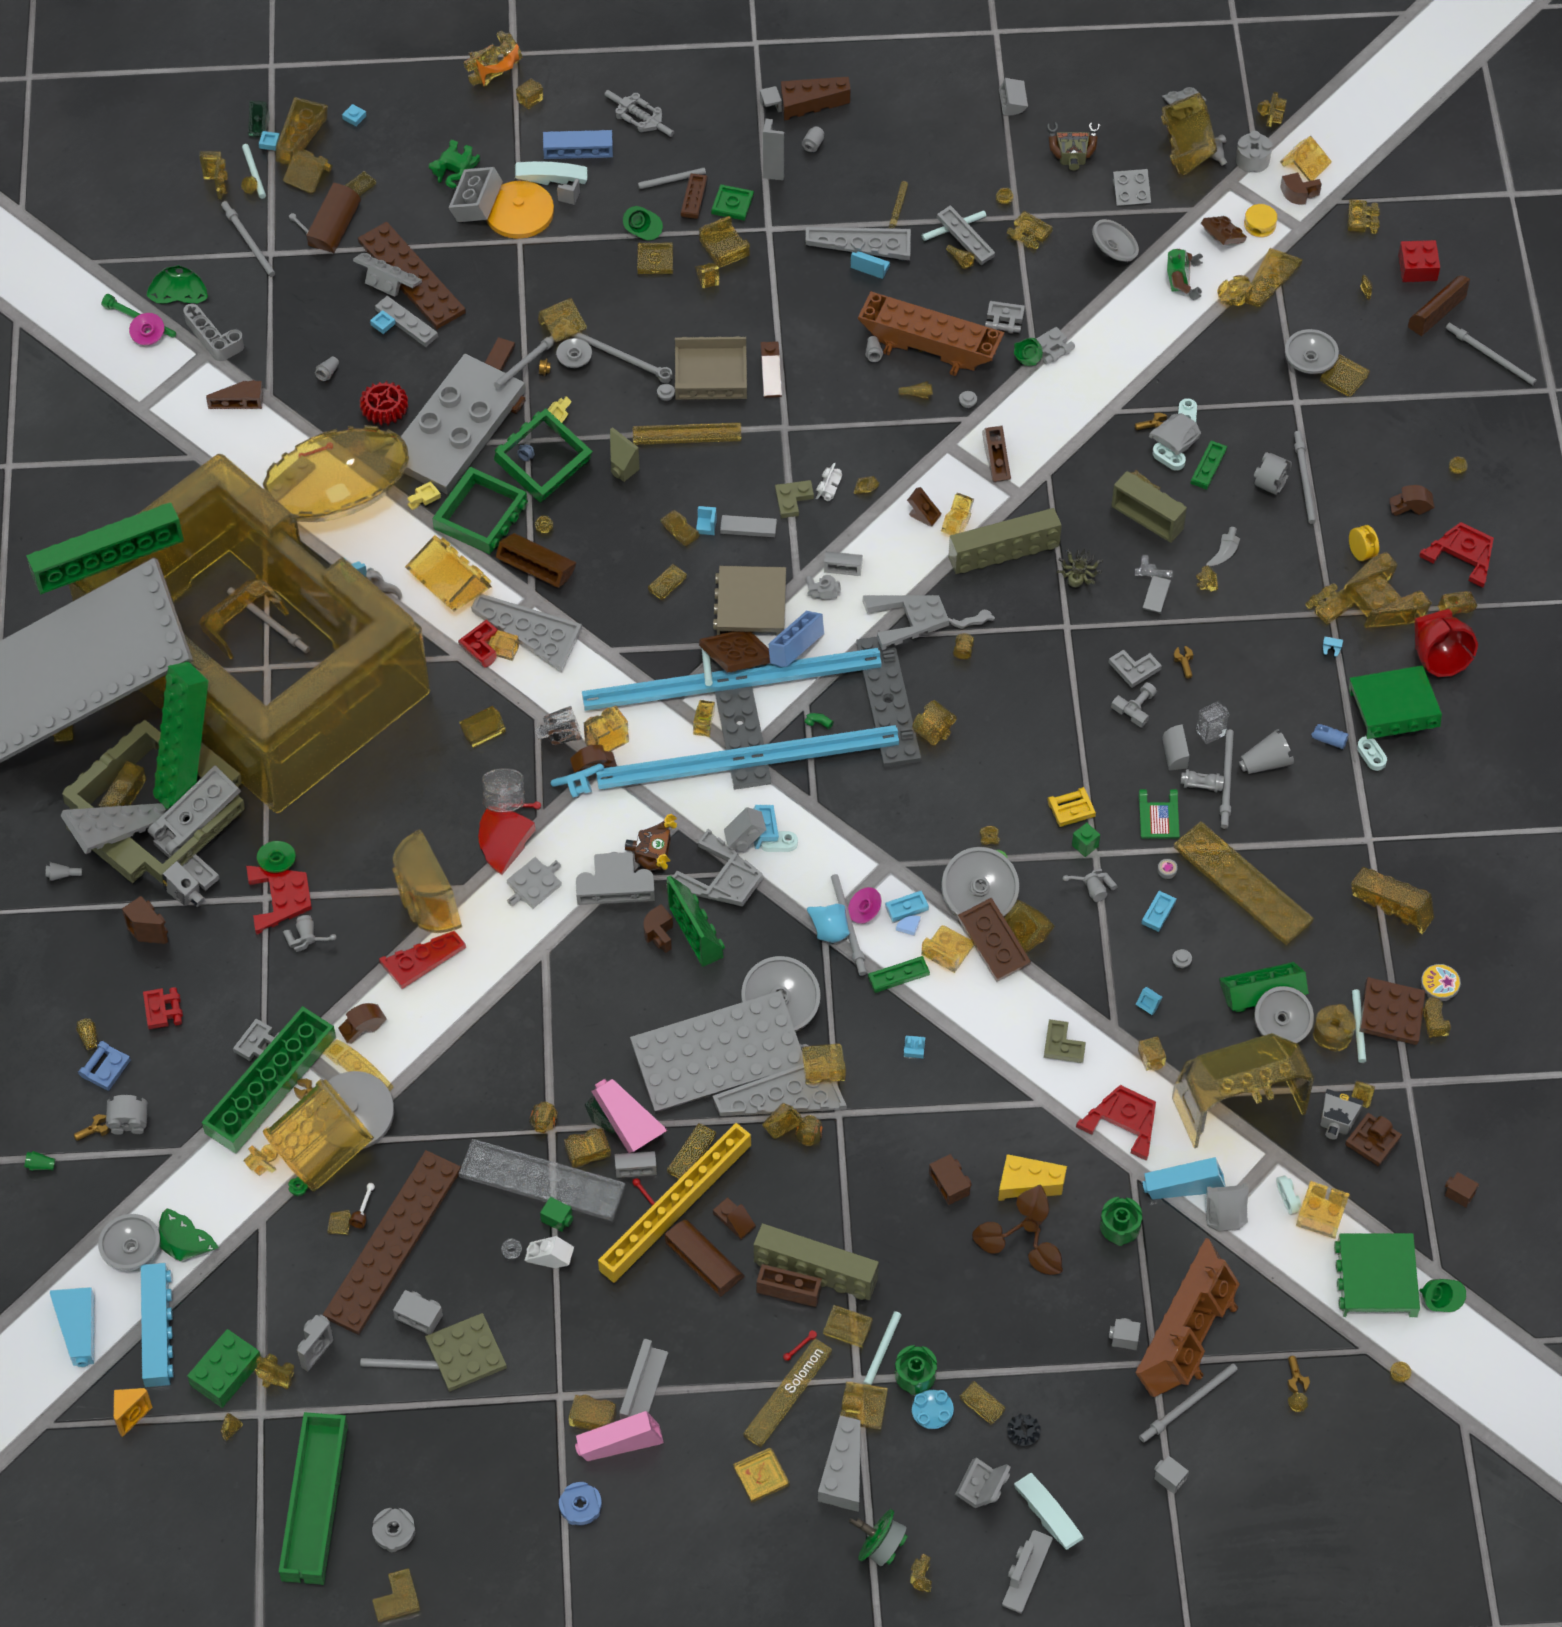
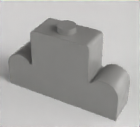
[576,852,655,905]

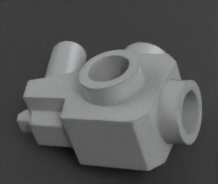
[805,575,841,599]

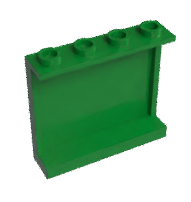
[1349,665,1442,739]
[1334,1233,1420,1317]

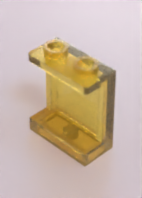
[699,216,750,268]

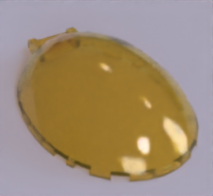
[254,425,409,525]

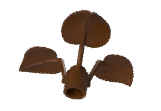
[972,1184,1063,1275]

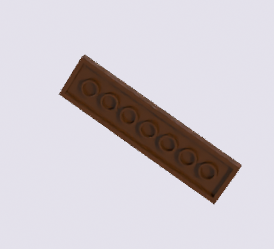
[358,222,466,330]

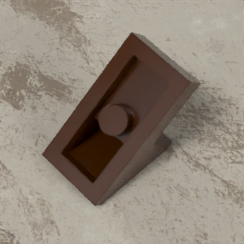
[907,487,942,526]
[713,1197,756,1240]

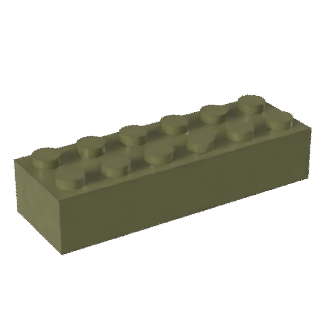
[948,508,1062,574]
[754,1223,879,1300]

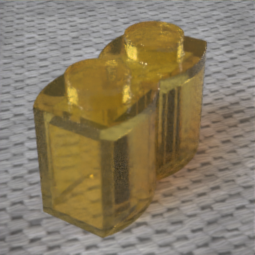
[564,1128,611,1167]

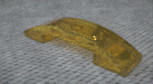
[323,1039,393,1091]

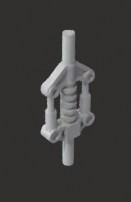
[605,90,674,137]

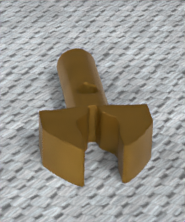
[1135,413,1167,430]
[1173,646,1193,679]
[294,1078,319,1100]
[74,1114,110,1141]
[1287,1356,1310,1395]

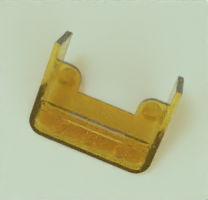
[199,579,289,659]

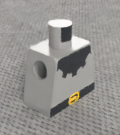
[163,861,205,907]
[1320,1089,1364,1139]

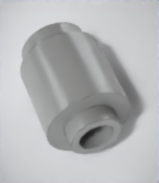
[802,126,824,152]

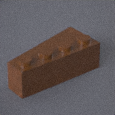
[781,77,851,121]

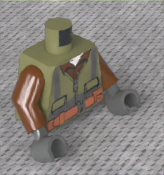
[1046,122,1100,170]

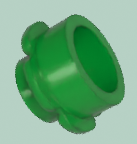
[288,1177,308,1196]

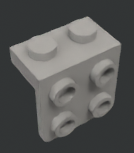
[955,1458,1011,1508]

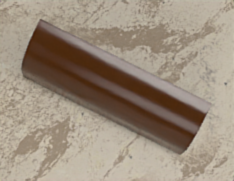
[306,182,361,253]
[1408,276,1470,337]
[496,533,576,587]
[665,1220,745,1297]

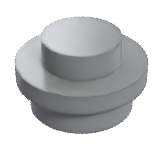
[657,384,675,401]
[959,391,977,408]
[1172,949,1192,969]

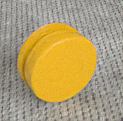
[1244,204,1277,237]
[1349,525,1379,561]

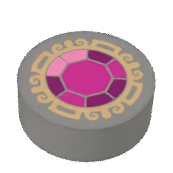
[1158,859,1177,879]

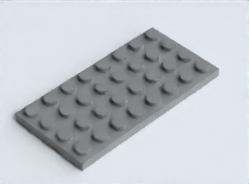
[630,991,806,1113]

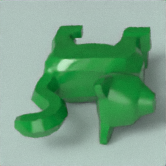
[429,140,480,189]

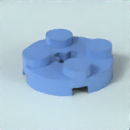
[559,1482,602,1525]

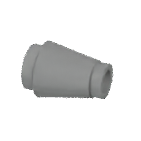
[865,336,883,362]
[315,356,339,381]

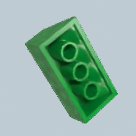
[1219,962,1309,1012]

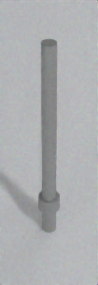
[221,201,275,277]
[1446,323,1536,385]
[494,332,560,389]
[1294,431,1316,524]
[227,587,310,653]
[1219,729,1234,829]
[831,874,867,976]
[1139,1363,1238,1443]

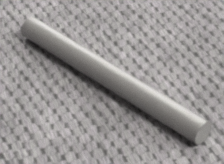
[638,168,706,190]
[360,1358,439,1370]

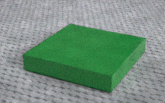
[711,184,754,221]

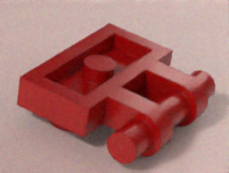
[143,987,183,1029]

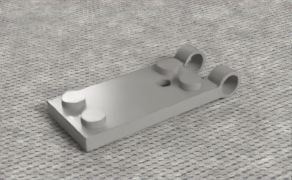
[148,765,241,856]

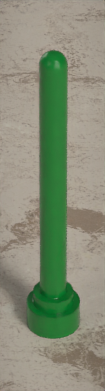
[101,294,176,338]

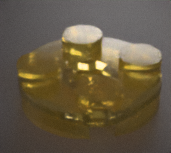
[1217,275,1254,306]

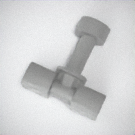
[1111,682,1157,728]

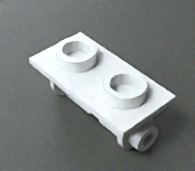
[816,463,842,501]

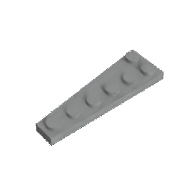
[806,227,911,260]

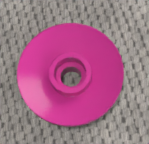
[129,313,165,345]
[848,887,882,924]

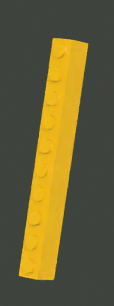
[598,1123,751,1283]

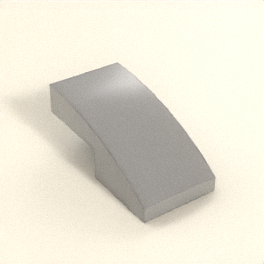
[1143,576,1171,614]

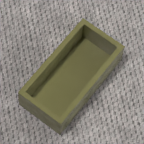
[1111,471,1187,543]

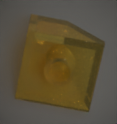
[1005,900,1055,953]

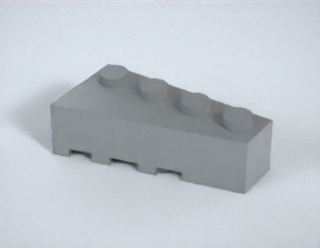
[818,1415,860,1512]

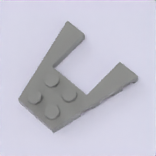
[862,595,949,650]
[666,829,763,906]

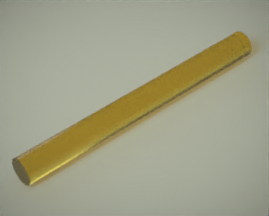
[888,181,908,229]

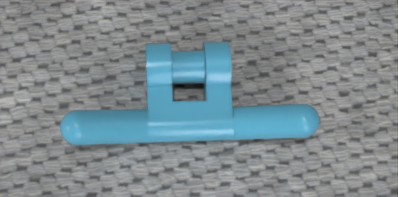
[551,764,604,798]

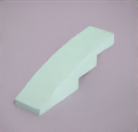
[515,161,587,185]
[1014,1473,1083,1550]

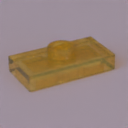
[648,564,687,600]

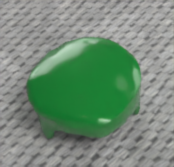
[1014,338,1043,367]

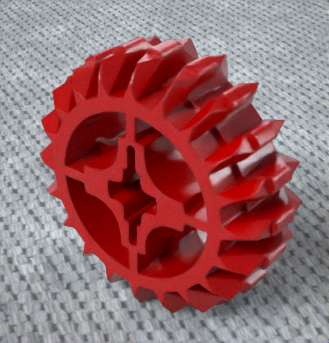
[360,380,408,426]

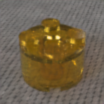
[912,700,957,746]
[1313,1004,1356,1051]

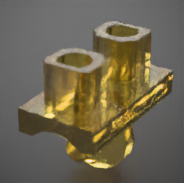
[1257,92,1287,127]
[243,1144,278,1176]
[255,1353,294,1389]

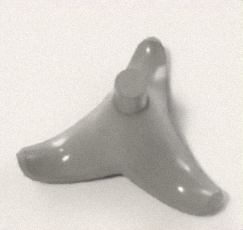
[1191,135,1227,166]
[363,567,402,602]

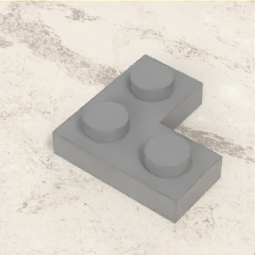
[1109,650,1162,688]

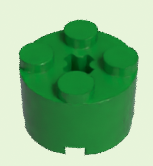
[1100,1197,1142,1246]
[895,1345,937,1395]

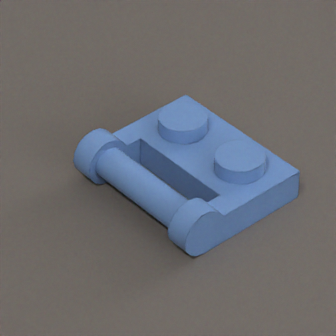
[78,1041,131,1091]

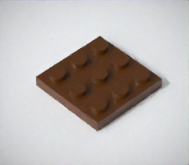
[699,631,770,673]
[1359,977,1425,1045]

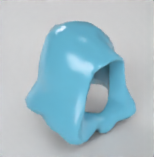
[807,904,850,943]

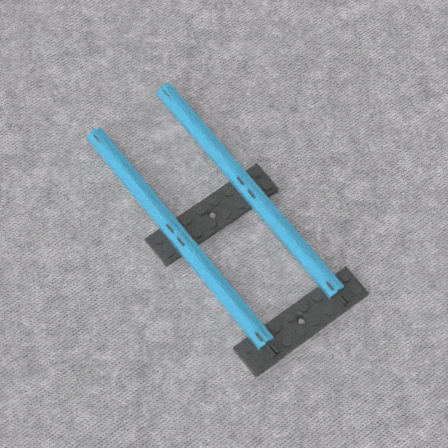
[582,637,921,790]

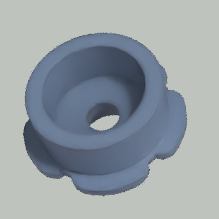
[517,444,535,461]

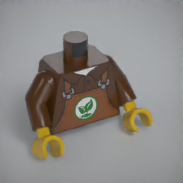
[625,814,677,871]

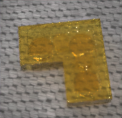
[372,1568,420,1622]

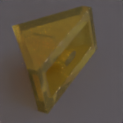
[695,263,719,289]
[762,1103,805,1139]

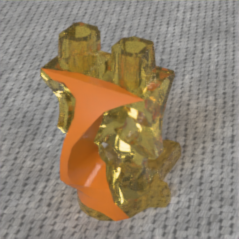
[463,31,522,86]

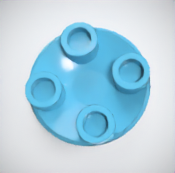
[912,1390,954,1429]

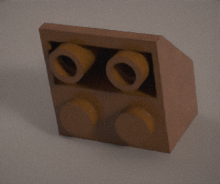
[122,896,168,944]

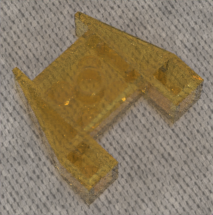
[1340,552,1432,628]

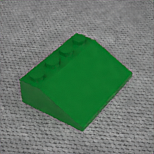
[667,876,725,967]

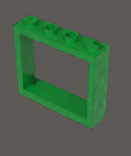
[494,408,593,503]
[432,467,528,555]

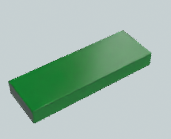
[1190,441,1228,490]
[868,956,930,993]

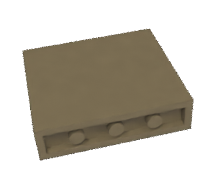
[675,336,747,400]
[713,566,786,636]

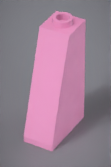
[591,1079,667,1153]
[575,1411,664,1461]

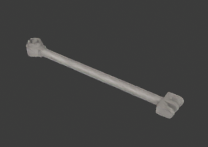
[552,319,672,384]

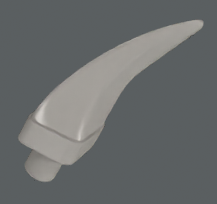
[1206,527,1240,566]

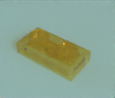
[960,1382,1006,1425]

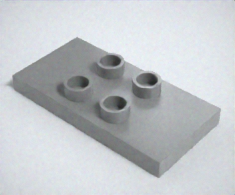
[386,354,526,495]

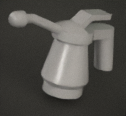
[1063,869,1118,902]
[283,915,337,952]

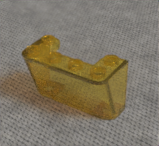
[1161,92,1217,176]
[405,535,492,612]

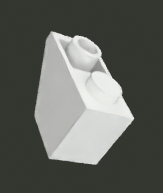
[525,1236,574,1268]

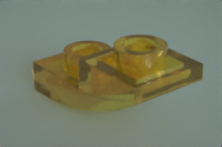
[660,510,700,546]

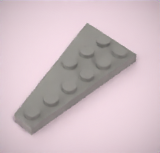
[471,593,582,672]
[61,803,168,854]
[713,1057,847,1116]

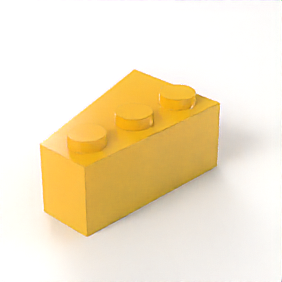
[998,1154,1067,1201]

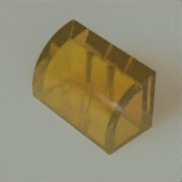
[459,706,506,747]

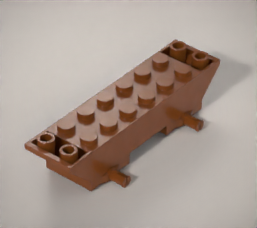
[858,292,1004,376]
[1136,1238,1240,1397]

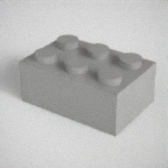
[449,167,503,222]

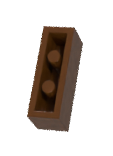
[756,1264,822,1307]

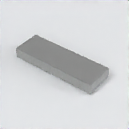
[720,515,777,537]

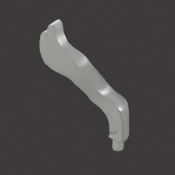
[949,610,995,629]

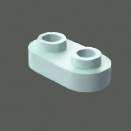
[1178,399,1197,422]
[1153,443,1186,470]
[1357,736,1387,771]
[760,831,798,852]
[1276,1175,1301,1214]

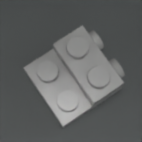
[297,1315,333,1372]

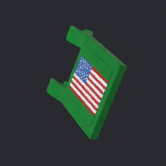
[1138,789,1180,839]

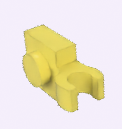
[548,396,571,423]
[407,481,441,510]

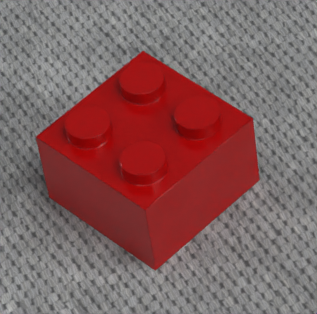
[1398,240,1440,282]

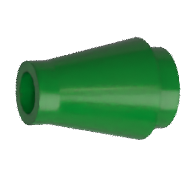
[24,1151,55,1171]

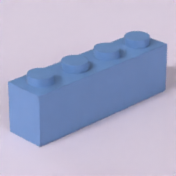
[543,130,613,159]
[768,611,824,667]

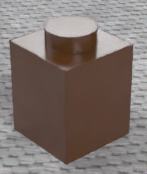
[1445,1172,1479,1208]

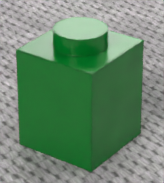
[1072,823,1100,857]
[540,1197,573,1232]

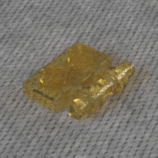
[1348,199,1380,234]
[1007,211,1053,249]
[1306,583,1355,624]

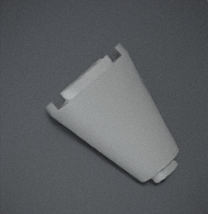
[1239,729,1294,774]

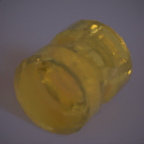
[953,633,974,659]

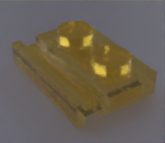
[823,1305,873,1347]

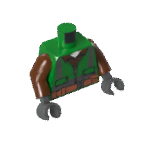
[1167,249,1203,300]

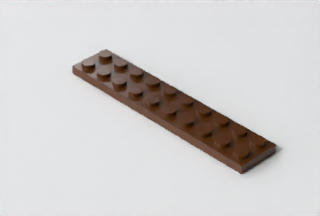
[323,1150,461,1335]

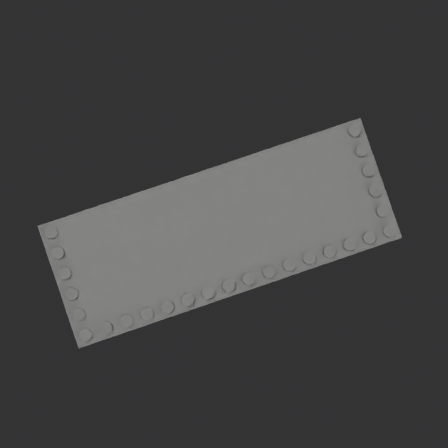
[0,558,193,763]

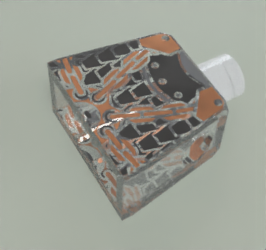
[535,706,582,745]

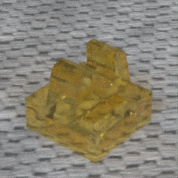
[1196,565,1218,592]

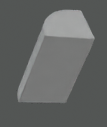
[999,78,1028,115]
[824,551,863,576]
[1162,724,1189,770]
[615,1151,657,1178]

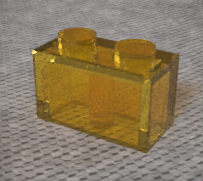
[569,1395,617,1431]

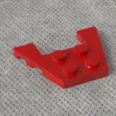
[1419,522,1494,588]
[246,866,312,934]
[1076,1085,1156,1161]

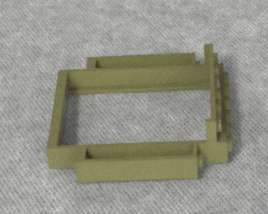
[62,720,245,884]

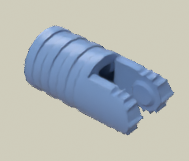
[1311,724,1349,749]

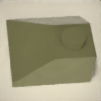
[610,427,640,482]

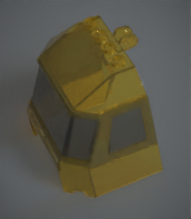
[1172,1033,1314,1148]

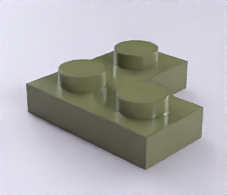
[775,480,814,518]
[1044,1019,1086,1063]

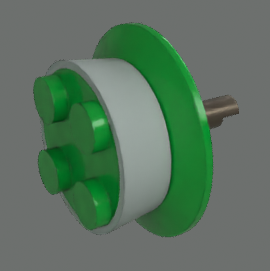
[849,1509,907,1566]

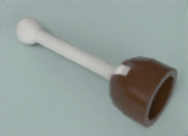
[349,1183,375,1229]

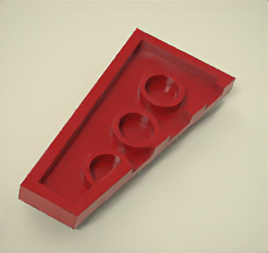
[379,931,466,989]

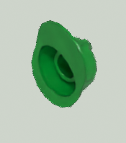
[623,206,663,240]
[1419,1279,1466,1312]

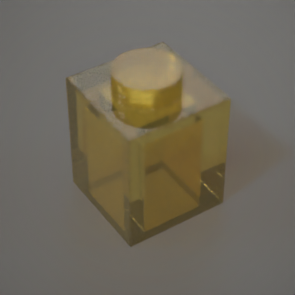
[516,78,543,109]
[489,630,519,661]
[1138,1036,1166,1071]

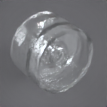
[482,769,525,812]

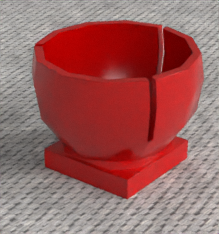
[1415,609,1478,677]

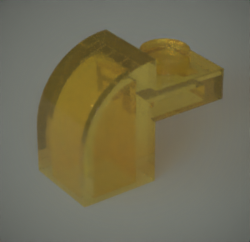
[941,492,974,535]

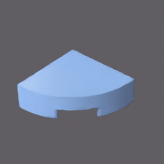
[896,916,921,936]

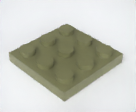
[425,1313,507,1392]

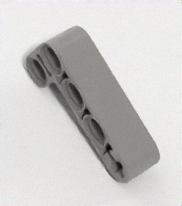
[183,304,244,361]

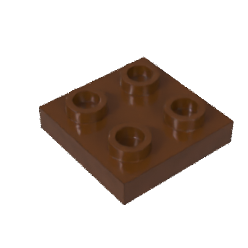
[1200,216,1247,245]
[1345,1113,1402,1166]

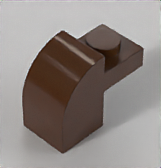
[1280,173,1322,205]
[1389,485,1435,516]
[570,744,617,777]
[644,904,673,953]
[338,1003,387,1044]

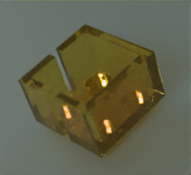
[583,705,629,752]
[1296,1181,1349,1239]

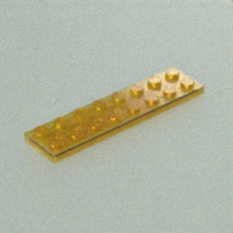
[1174,821,1314,945]

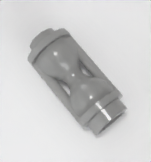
[1180,769,1224,792]

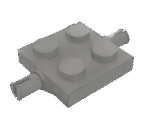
[507,857,562,909]

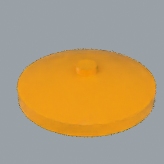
[486,181,554,239]

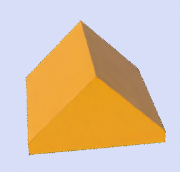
[114,1388,153,1437]

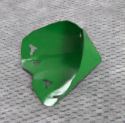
[147,265,208,304]
[158,1208,219,1261]

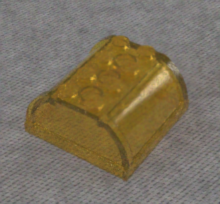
[392,829,462,933]
[263,1079,374,1192]

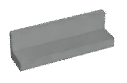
[763,119,784,180]
[619,1339,668,1420]

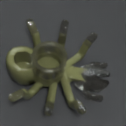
[1057,548,1103,588]

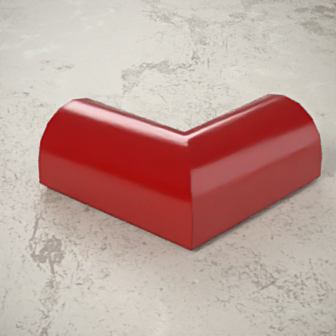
[458,619,499,667]

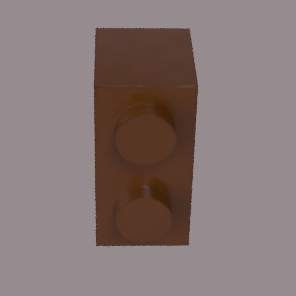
[929,1154,972,1205]

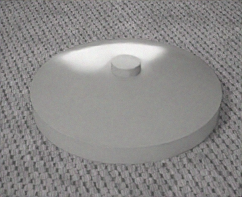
[941,847,1019,917]
[741,956,820,1032]
[313,1071,394,1150]

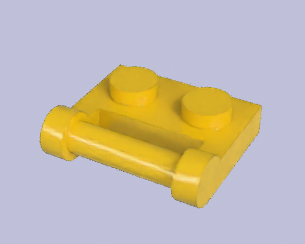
[1047,787,1096,827]

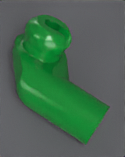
[805,713,834,729]

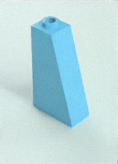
[1143,1157,1226,1199]
[50,1287,94,1367]

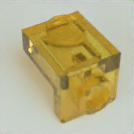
[910,1554,932,1592]

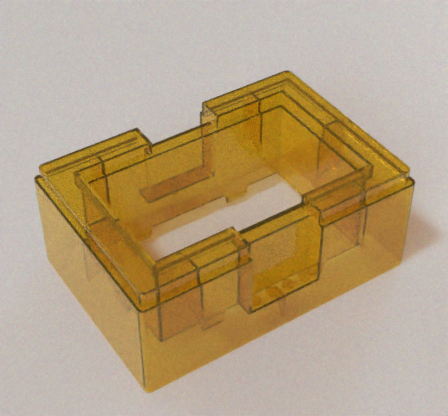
[68,454,430,813]

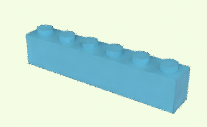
[141,1263,174,1387]

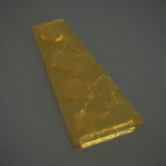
[1243,248,1302,308]

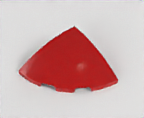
[478,805,536,875]

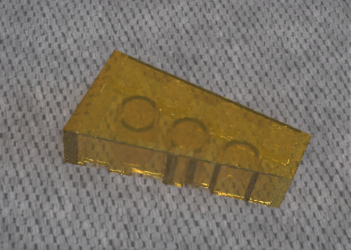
[276,97,328,165]
[1351,867,1434,934]

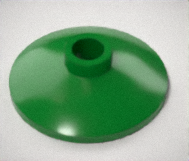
[257,841,296,873]

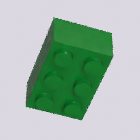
[187,1329,262,1408]

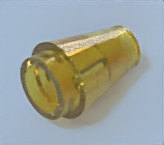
[76,1018,97,1050]

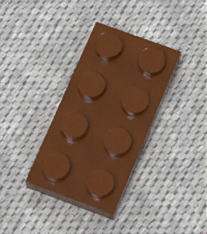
[957,897,1031,982]

